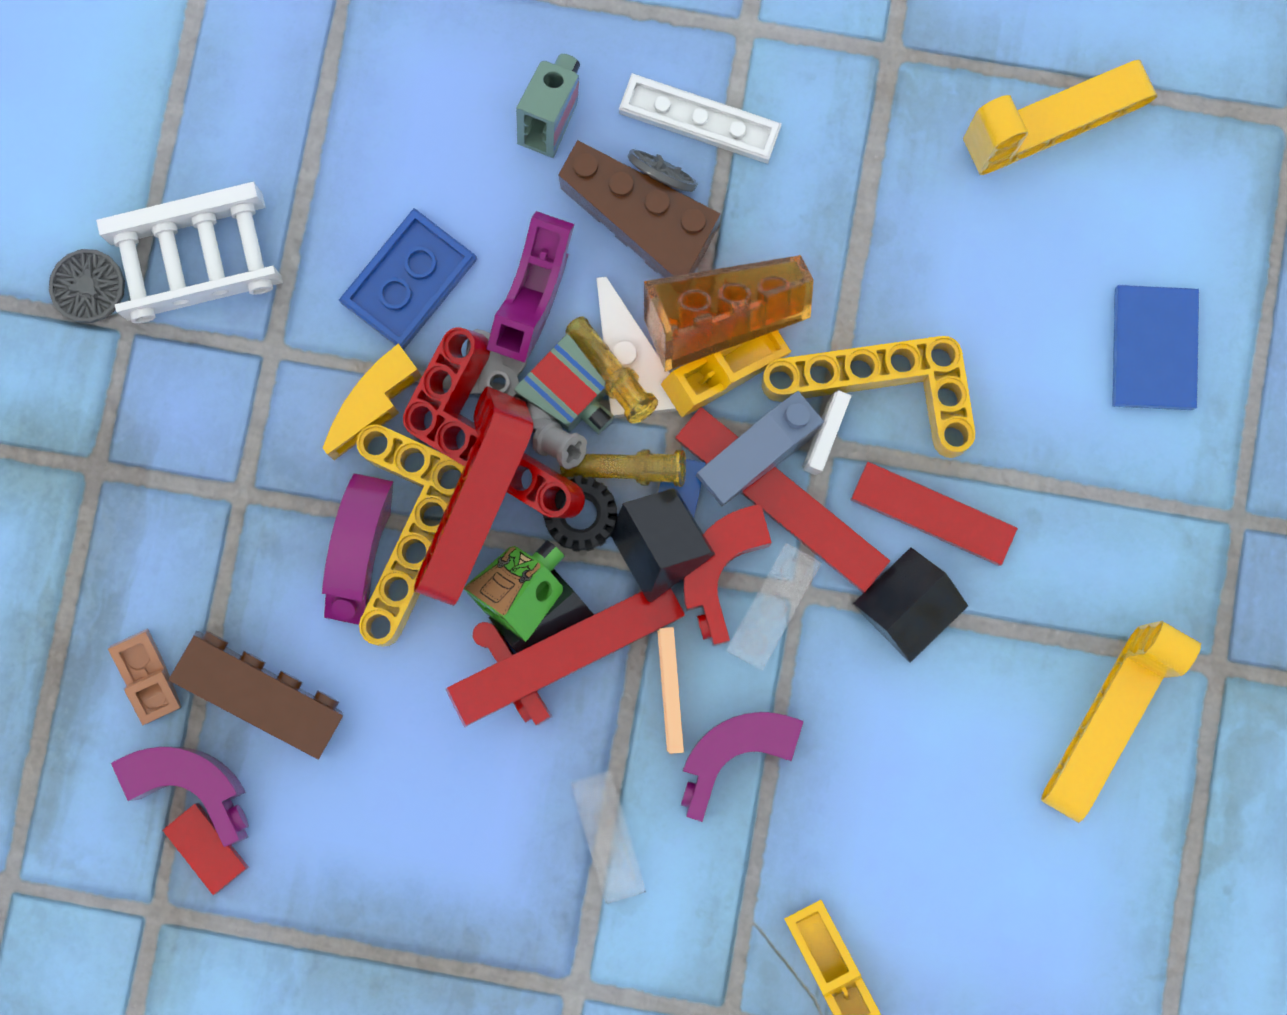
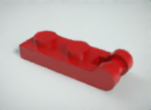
[472,622,552,725]

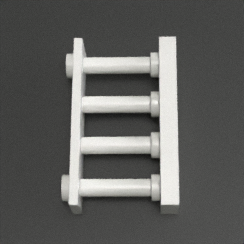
[96,181,283,323]

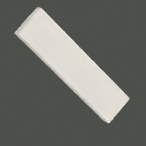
[619,73,782,164]

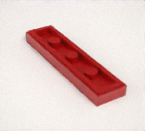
[850,462,1018,566]

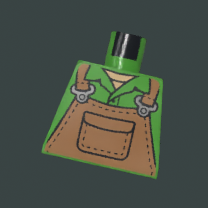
[463,540,565,642]

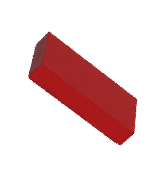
[162,803,249,895]

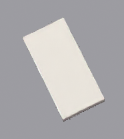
[802,390,852,475]

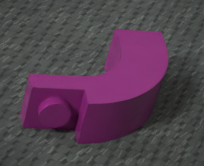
[487,211,574,363]
[322,473,394,625]
[681,712,804,822]
[111,747,249,847]

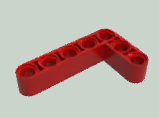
[403,327,585,518]
[414,386,534,606]

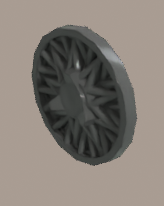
[627,149,698,192]
[49,249,125,323]

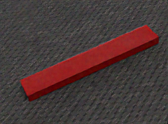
[675,407,890,593]
[446,588,685,727]

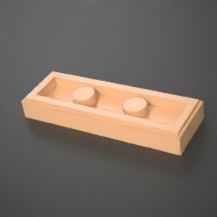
[657,627,684,754]

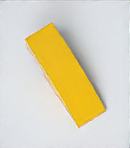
[661,319,791,418]
[323,343,422,460]
[784,900,881,1015]

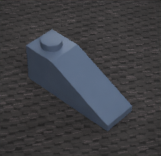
[696,391,824,507]

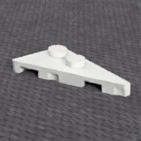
[596,277,677,418]

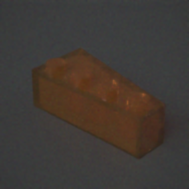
[644,255,814,372]

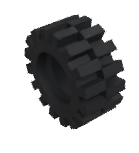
[543,475,618,552]

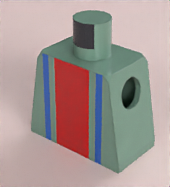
[516,54,580,158]
[514,334,615,434]

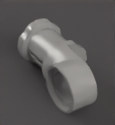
[526,402,587,469]

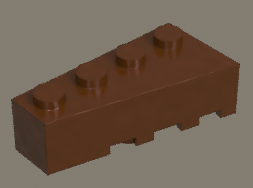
[558,140,721,295]
[168,630,344,760]

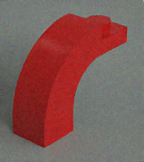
[683,503,772,646]

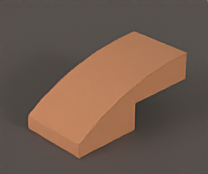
[108,629,181,725]

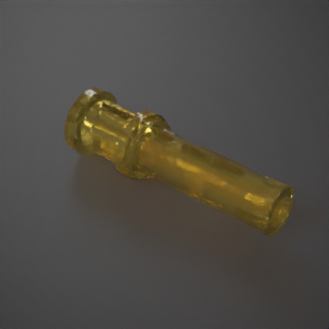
[565,316,658,424]
[560,449,686,487]

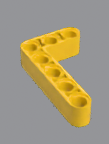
[963,60,1158,175]
[761,336,975,458]
[356,424,464,647]
[1041,621,1202,823]

